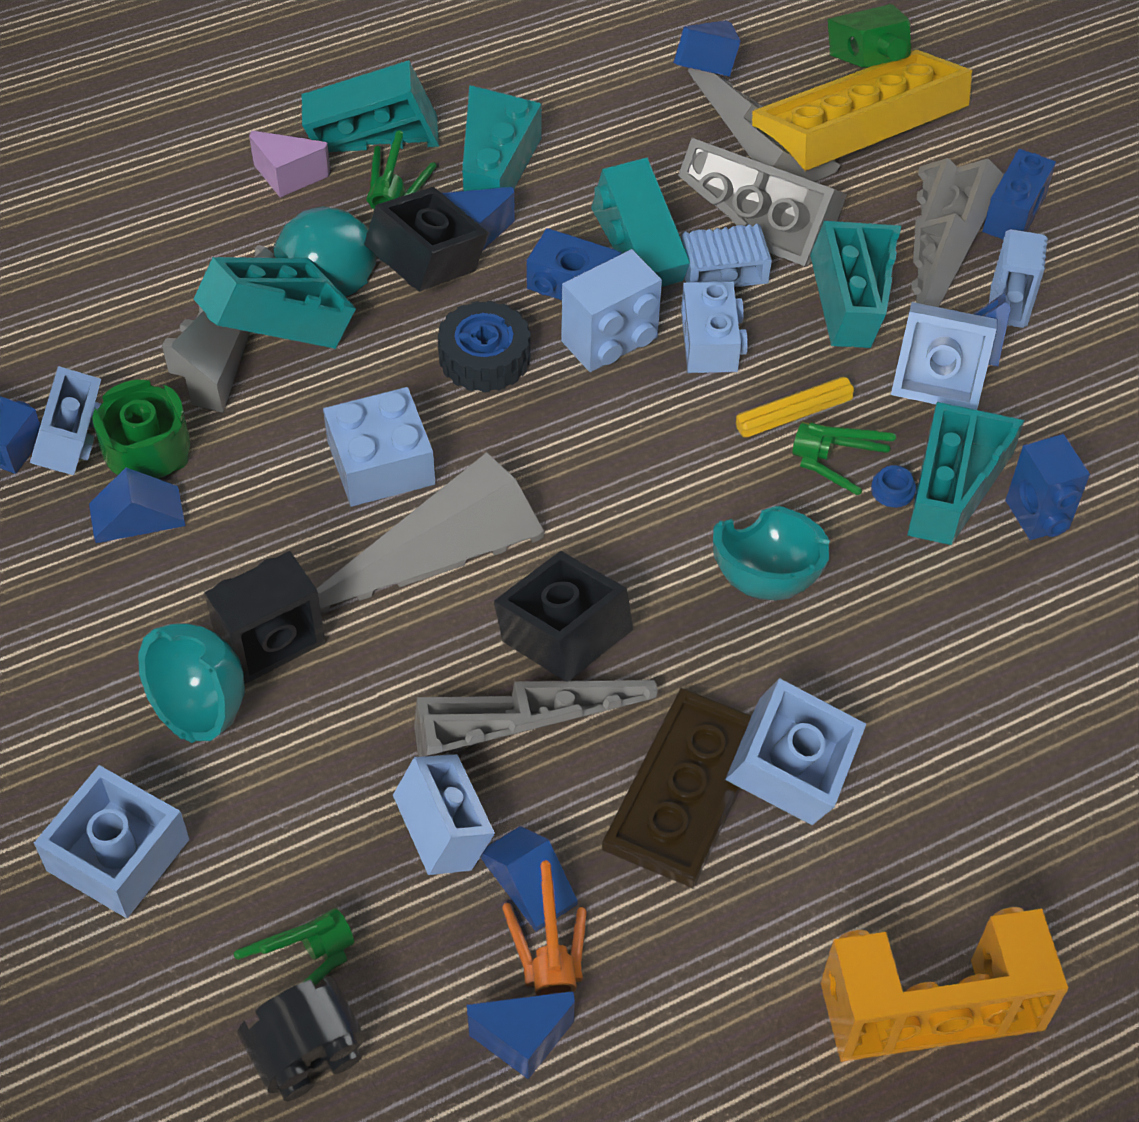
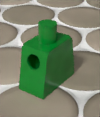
[828,4,911,67]

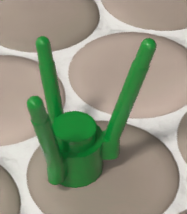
[366,130,437,210]
[792,422,896,495]
[233,908,354,986]

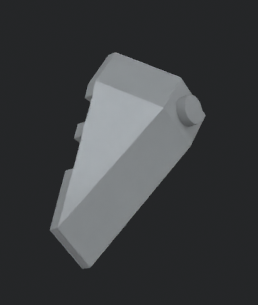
[678,138,847,267]

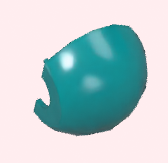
[274,206,376,296]
[713,506,830,601]
[138,623,245,743]

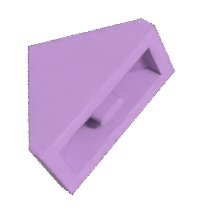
[249,130,331,197]

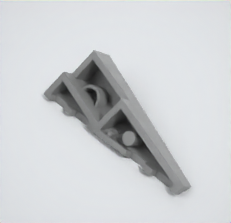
[688,68,841,182]
[912,158,1004,307]
[162,245,275,413]
[317,452,544,614]
[414,680,658,757]

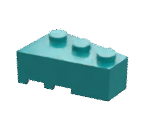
[302,60,439,152]
[462,85,542,191]
[591,157,690,287]
[810,221,901,348]
[193,257,356,349]
[907,402,1025,545]

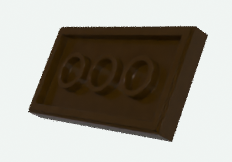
[602,688,752,889]

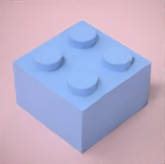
[561,249,662,372]
[891,302,997,410]
[323,387,435,507]
[725,678,866,825]
[34,765,189,919]

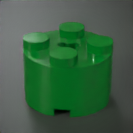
[93,379,190,479]

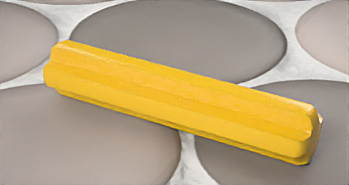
[735,377,854,438]

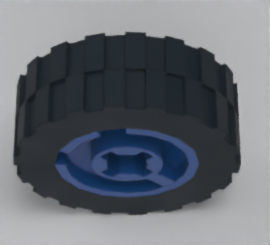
[438,301,531,392]

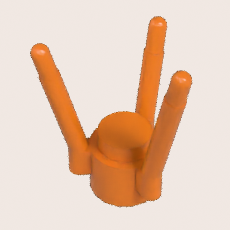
[502,860,587,996]

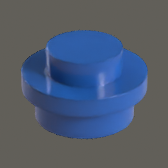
[871,465,916,508]

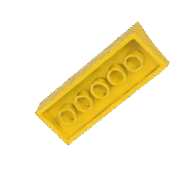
[752,50,972,171]

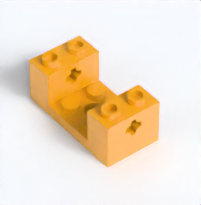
[821,907,1069,1062]

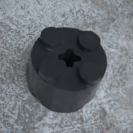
[238,976,365,1102]

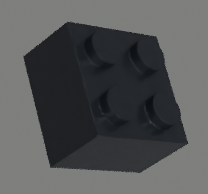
[364,187,489,292]
[204,551,326,684]
[494,551,633,682]

